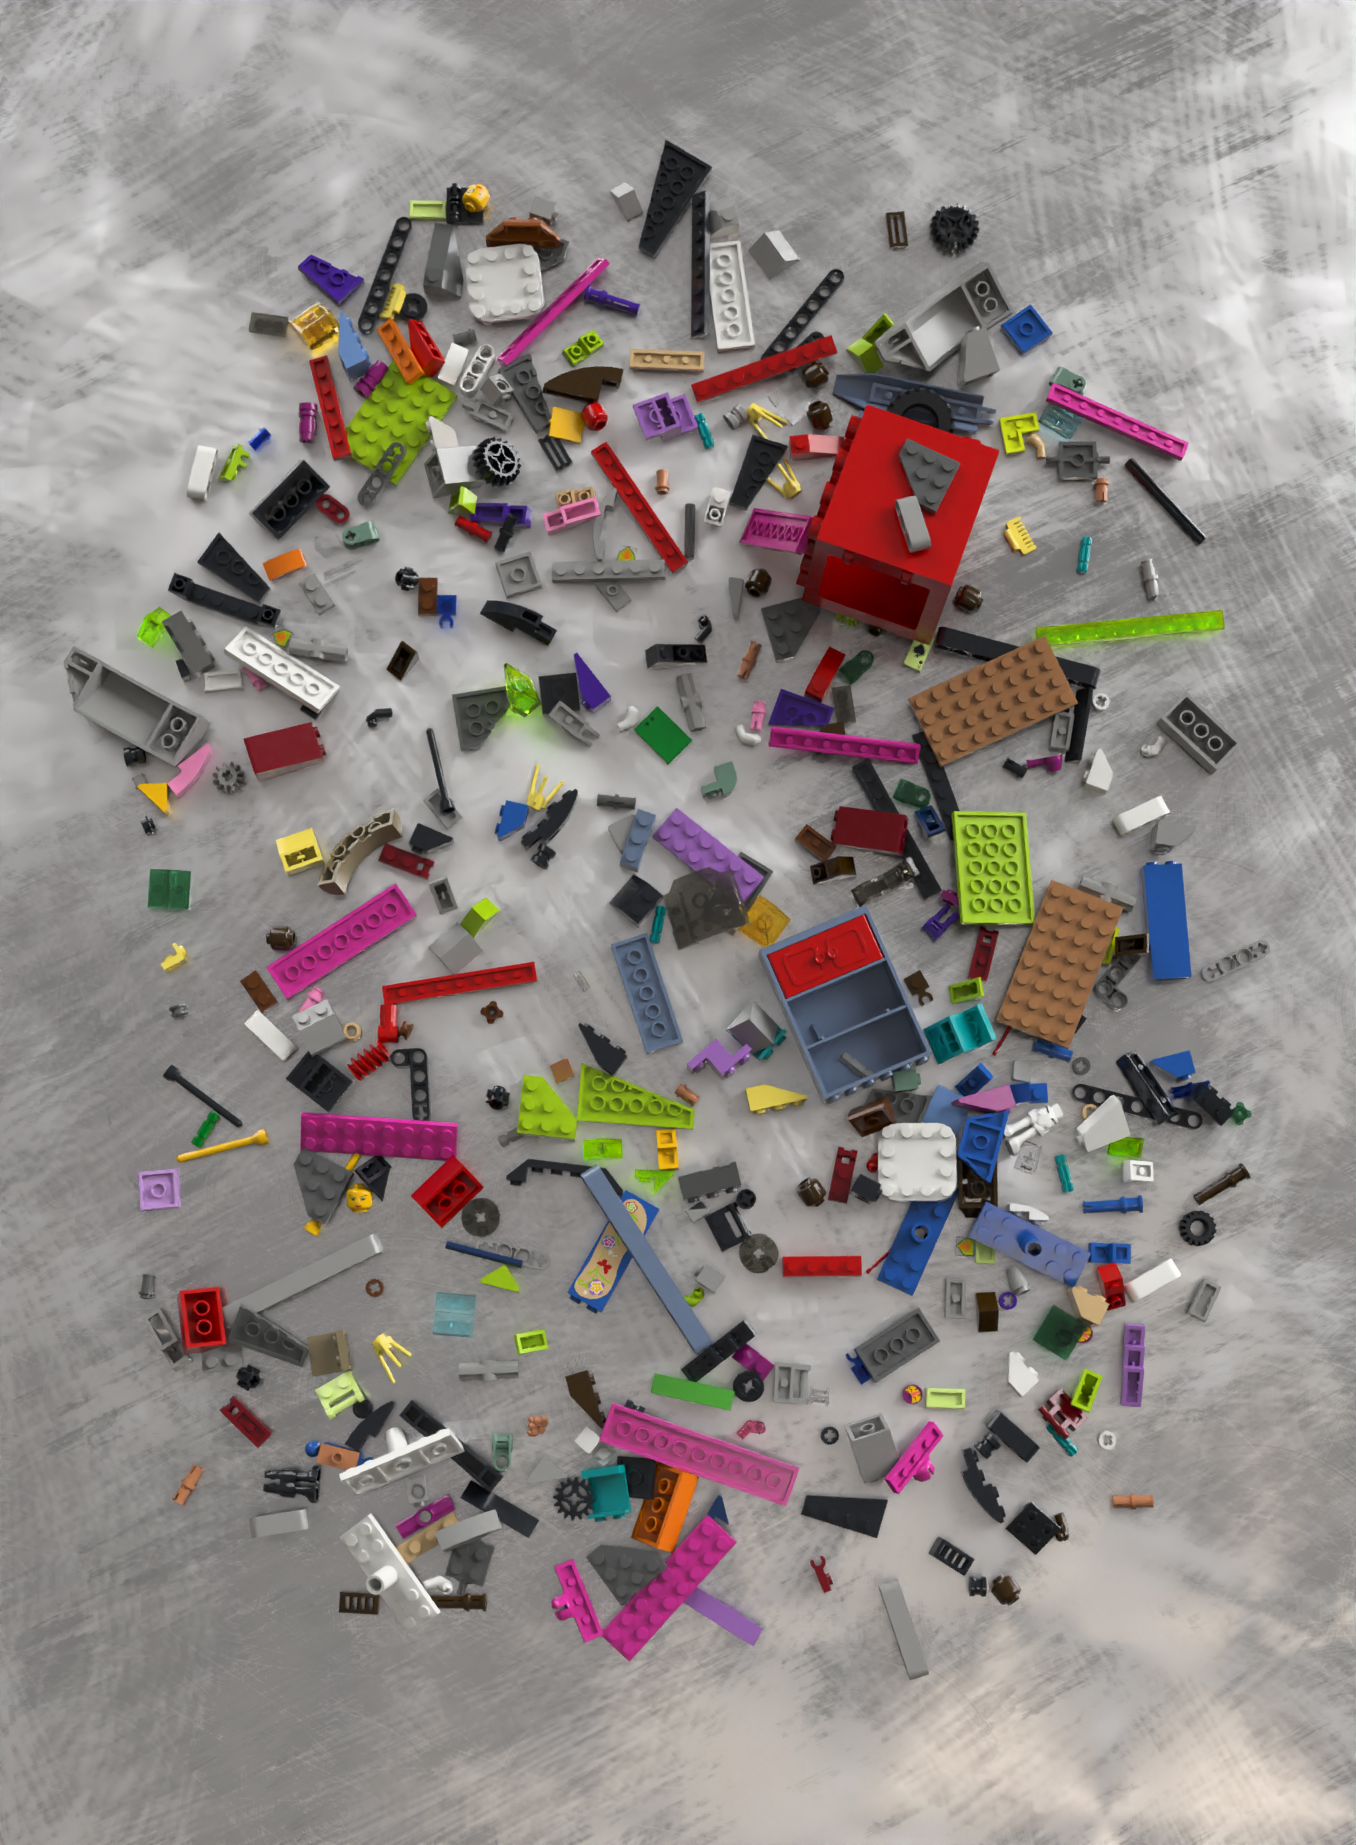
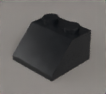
[609,875,663,928]

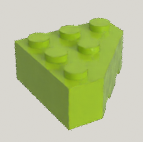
[517,1075,577,1142]

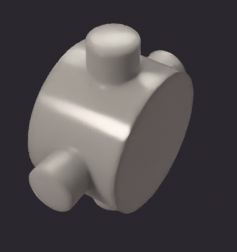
[132,773,148,789]

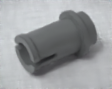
[453,329,477,345]
[138,1274,155,1300]

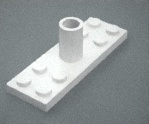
[339,1427,464,1497]
[340,1514,440,1635]

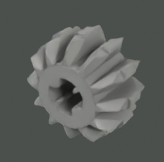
[213,762,245,794]

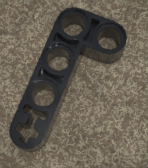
[390,1048,431,1121]

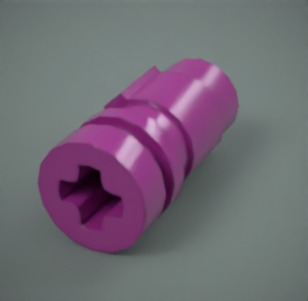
[353,360,389,399]
[298,402,318,443]

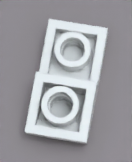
[438,342,469,385]
[1008,1203,1049,1225]

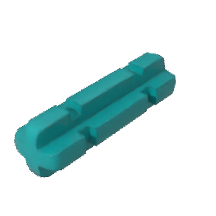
[694,413,714,449]
[1077,536,1092,573]
[650,906,666,944]
[1055,1154,1074,1193]
[1046,1424,1078,1456]

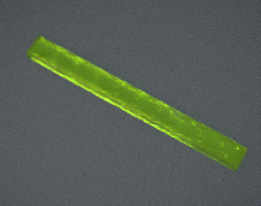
[1035,610,1225,646]

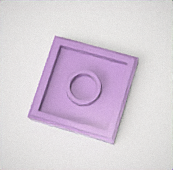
[138,1169,180,1212]

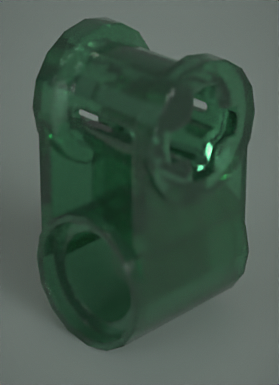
[838,650,874,685]
[893,779,931,809]

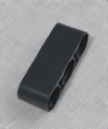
[984,1410,1040,1463]

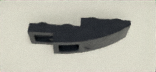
[480,600,557,646]
[521,788,578,851]
[960,1448,1006,1523]

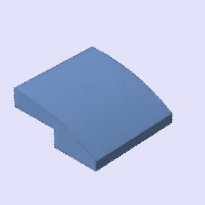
[922,1084,969,1138]

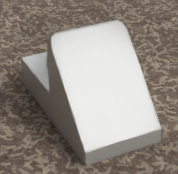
[1122,1160,1153,1182]
[574,1426,617,1467]

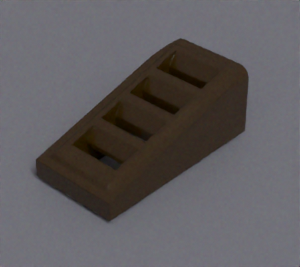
[339,1592,380,1615]

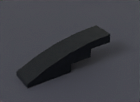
[681,1319,757,1382]

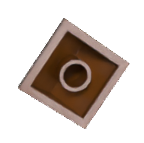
[847,1096,897,1137]

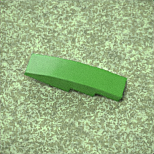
[651,1373,735,1411]

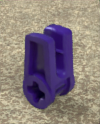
[921,904,959,941]

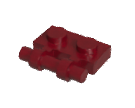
[1038,1388,1088,1440]

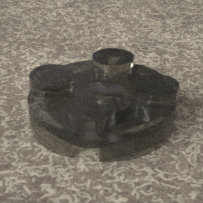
[461,1198,500,1237]
[739,1233,779,1273]

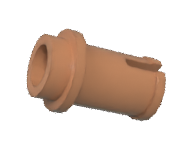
[655,469,670,495]
[1094,478,1109,503]
[674,1084,700,1107]

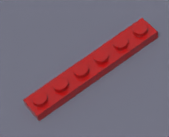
[309,355,352,461]

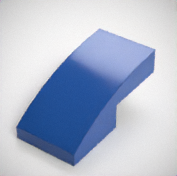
[1088,1243,1131,1264]

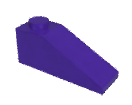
[574,652,611,714]

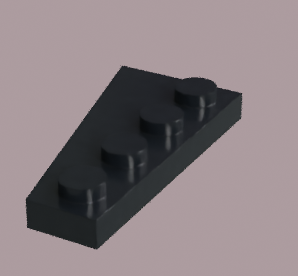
[729,435,788,510]
[197,532,271,604]
[801,1495,888,1538]

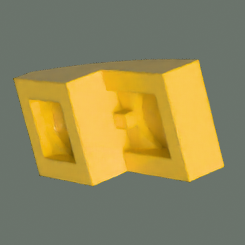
[656,1128,679,1172]

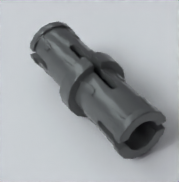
[597,794,636,810]

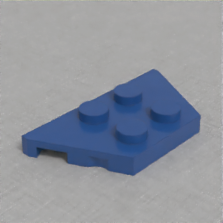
[957,1111,1009,1184]

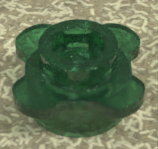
[1230,1102,1251,1125]

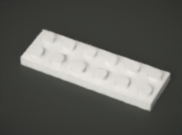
[710,240,755,352]
[224,627,340,714]

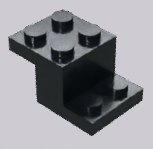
[286,1050,354,1113]

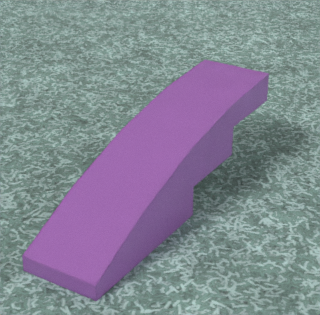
[1121,1323,1145,1407]
[683,1587,763,1646]

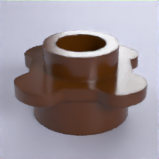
[480,1001,503,1024]

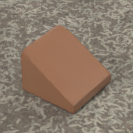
[550,1058,575,1084]

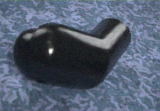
[694,614,712,644]
[366,708,392,728]

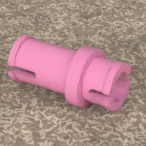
[242,666,268,691]
[750,701,766,731]
[299,986,324,1012]

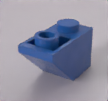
[495,800,529,841]

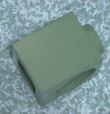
[891,1069,921,1092]

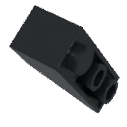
[645,644,707,669]
[578,1023,627,1076]

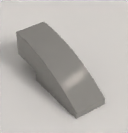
[143,1307,193,1372]
[435,1509,502,1552]

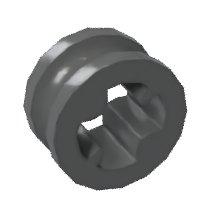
[169,1003,188,1018]
[1072,1057,1091,1075]

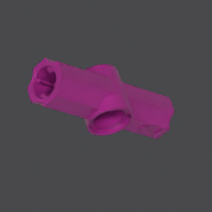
[395,1494,456,1539]

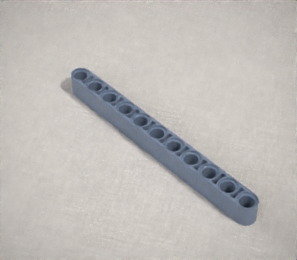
[580,1164,713,1355]

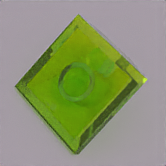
[504,663,541,717]

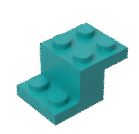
[923,1003,997,1065]

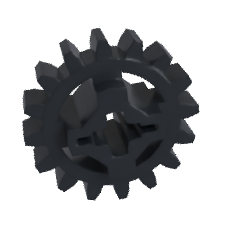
[553,1477,596,1521]

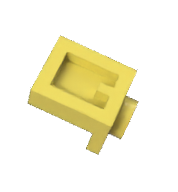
[161,943,188,974]

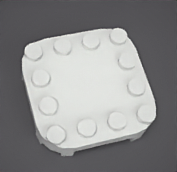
[466,244,544,325]
[878,1123,957,1203]

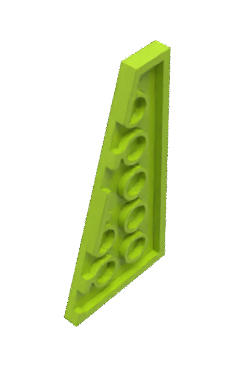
[577,1063,694,1130]

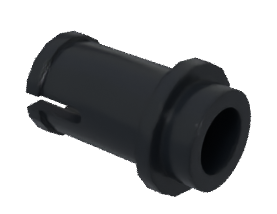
[1002,757,1028,779]

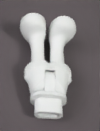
[1002,1103,1064,1156]

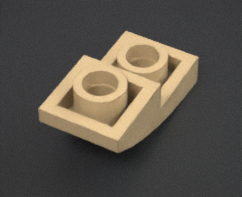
[555,486,596,510]

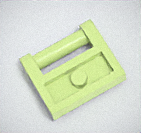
[315,1370,365,1420]

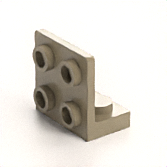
[307,1330,352,1376]

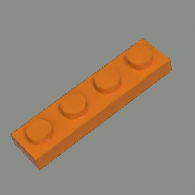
[377,318,425,385]

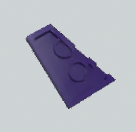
[298,255,364,305]
[768,689,834,726]

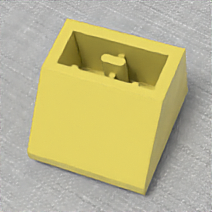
[276,828,325,876]

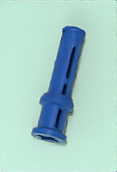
[1083,1195,1143,1214]

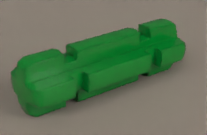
[191,1111,219,1148]

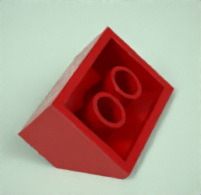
[411,1155,484,1228]
[177,1287,226,1355]

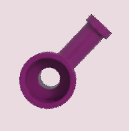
[1026,755,1062,772]

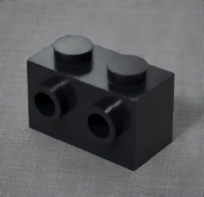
[1187,1082,1234,1126]

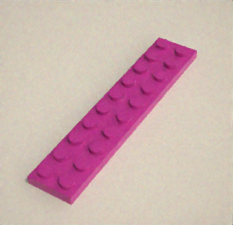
[599,1402,799,1506]

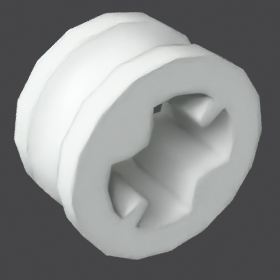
[1091,693,1110,712]
[1097,1430,1116,1449]

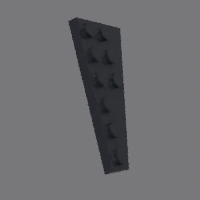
[639,140,712,258]

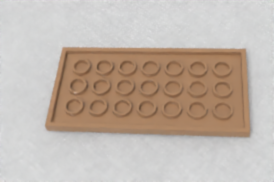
[908,636,1078,767]
[996,880,1123,1050]

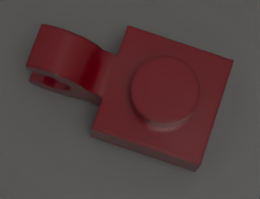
[810,1556,833,1593]

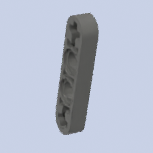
[357,442,406,507]

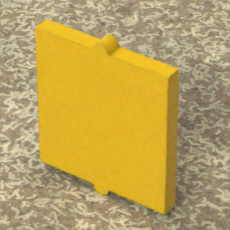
[549,406,584,444]

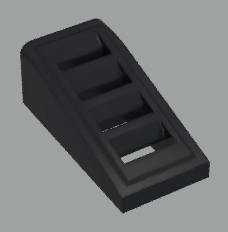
[929,1537,975,1576]

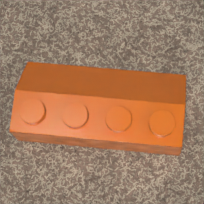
[631,1462,699,1553]

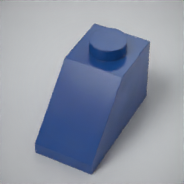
[1149,1050,1196,1081]

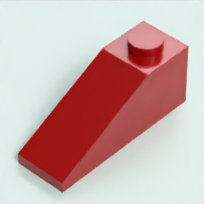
[408,319,446,377]
[788,434,844,461]
[804,646,846,703]

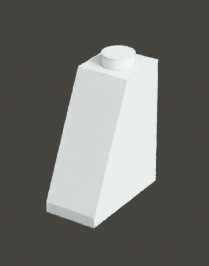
[1076,1095,1130,1152]

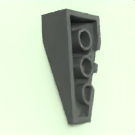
[423,223,464,298]

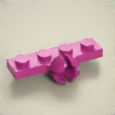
[884,1421,943,1494]
[551,1559,603,1643]

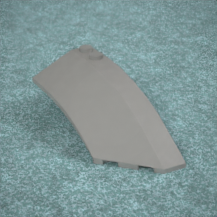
[874,262,1014,372]
[64,646,211,767]

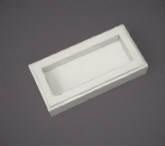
[203,669,243,693]

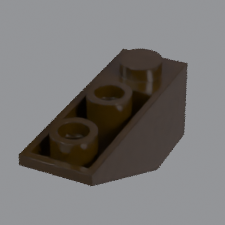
[565,1370,606,1429]

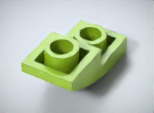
[562,330,604,367]

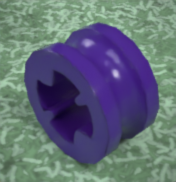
[999,1292,1017,1310]

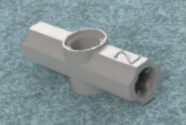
[289,638,348,663]
[676,673,706,732]
[1077,875,1137,913]
[459,1360,519,1381]

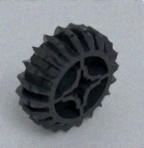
[930,203,980,253]
[472,437,521,488]

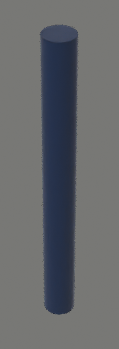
[445,1241,523,1268]

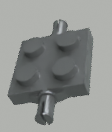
[1046,441,1110,480]
[445,1539,495,1596]

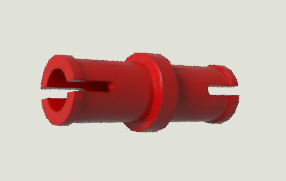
[454,515,493,543]

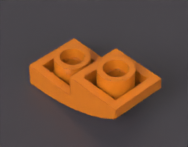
[262,548,307,581]

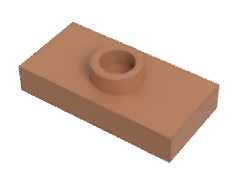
[316,1443,360,1470]

